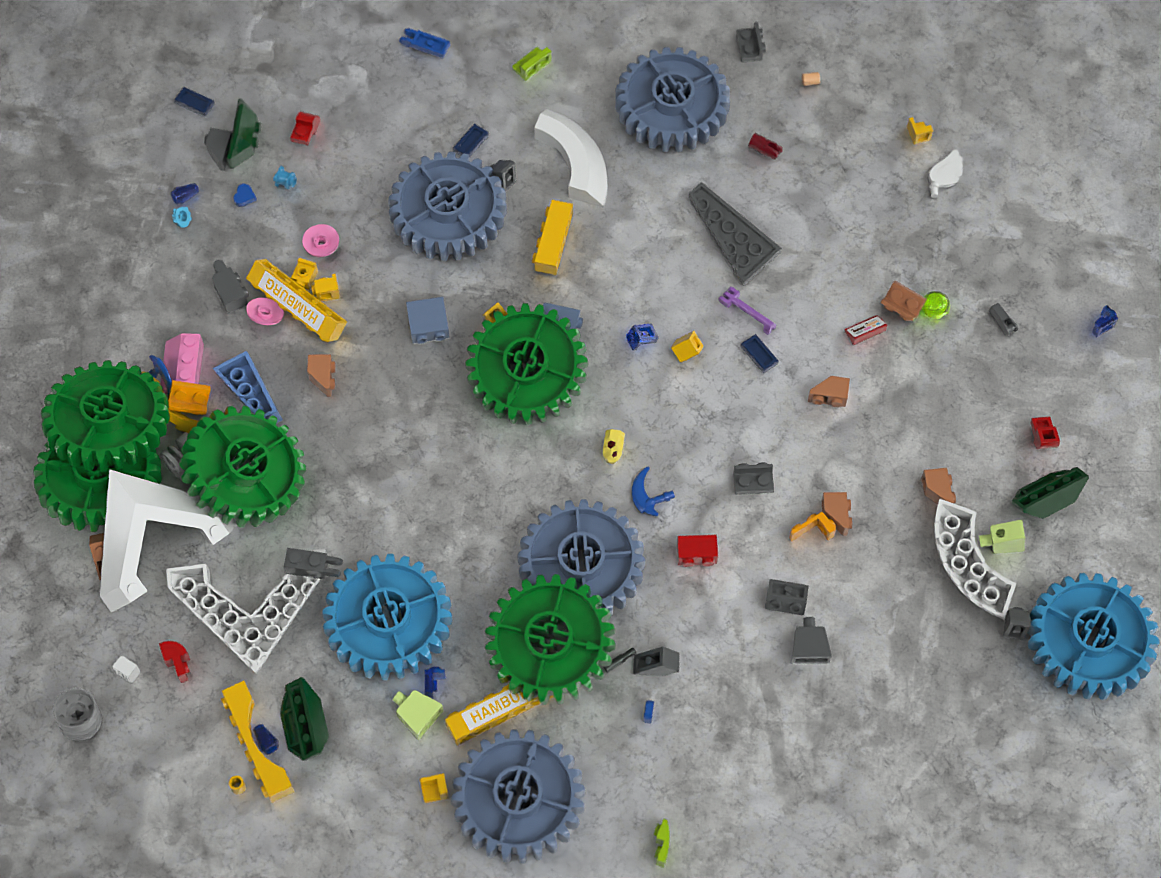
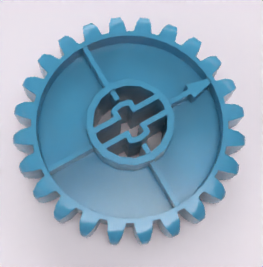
[322,554,452,680]
[1027,573,1160,700]

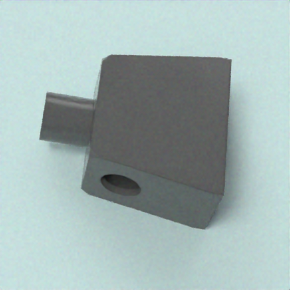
[791,617,832,664]

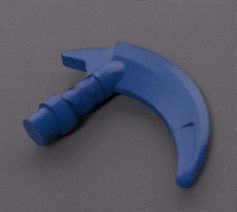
[149,355,172,396]
[632,467,675,517]

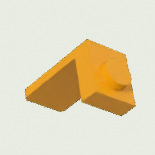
[789,512,836,541]

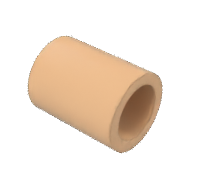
[802,72,820,86]

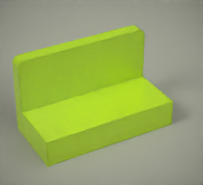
[512,47,552,81]

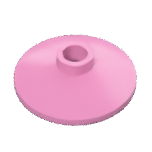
[302,224,339,257]
[246,298,284,325]

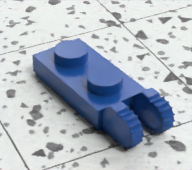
[399,28,450,59]

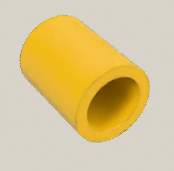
[229,776,246,795]

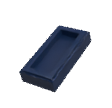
[174,87,215,117]
[453,123,489,158]
[740,334,779,374]

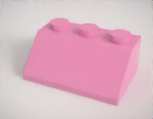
[161,333,204,394]

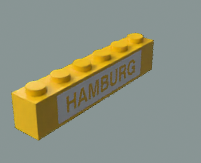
[246,259,347,342]
[445,684,554,746]

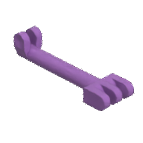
[718,286,776,335]

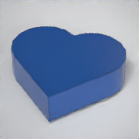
[234,184,257,207]

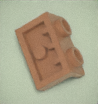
[881,281,927,321]

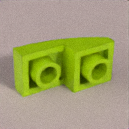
[654,818,669,868]

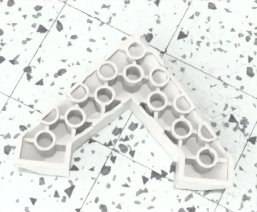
[99,469,237,612]
[166,549,326,674]

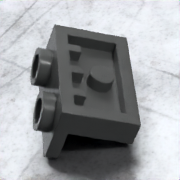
[736,22,766,62]
[733,462,774,495]
[765,579,809,615]

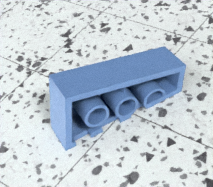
[213,351,283,423]

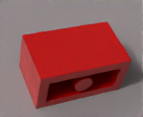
[677,535,718,567]

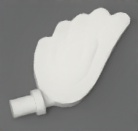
[928,149,963,198]

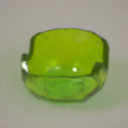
[922,291,951,319]

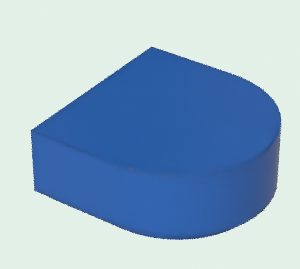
[643,700,654,724]

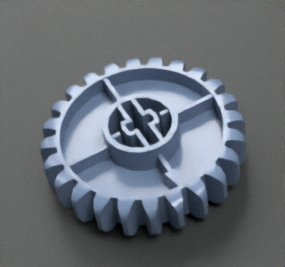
[615,47,730,152]
[388,151,507,261]
[517,499,645,616]
[451,729,585,864]

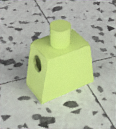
[979,520,1025,554]
[393,690,443,740]

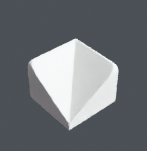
[112,656,141,683]

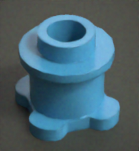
[273,166,297,190]

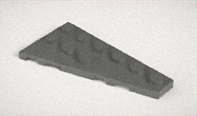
[689,182,782,286]

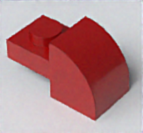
[290,111,320,146]
[1031,417,1060,449]
[159,641,191,683]

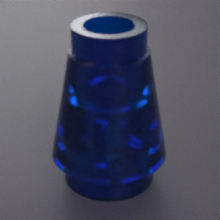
[170,183,199,205]
[253,724,279,755]

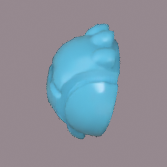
[172,207,191,228]

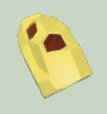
[603,429,625,464]

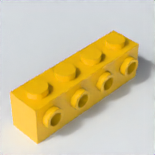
[532,200,573,275]

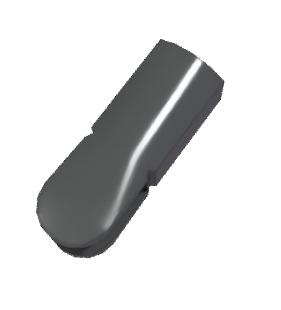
[989,303,1018,336]

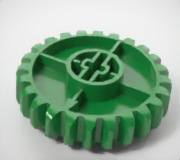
[465,303,588,425]
[41,360,170,472]
[179,406,306,528]
[33,442,162,532]
[485,574,616,705]

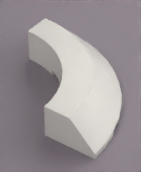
[535,109,608,207]
[935,499,1016,619]

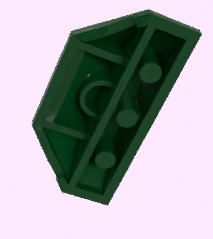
[227,98,261,169]
[1012,467,1089,519]
[280,677,329,761]

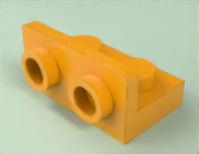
[168,380,211,415]

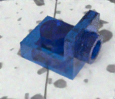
[1092,305,1118,337]
[626,323,659,351]
[425,667,446,699]

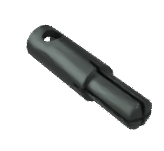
[603,647,636,673]

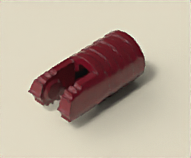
[748,133,783,160]

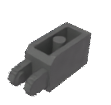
[212,260,249,314]
[283,548,343,579]

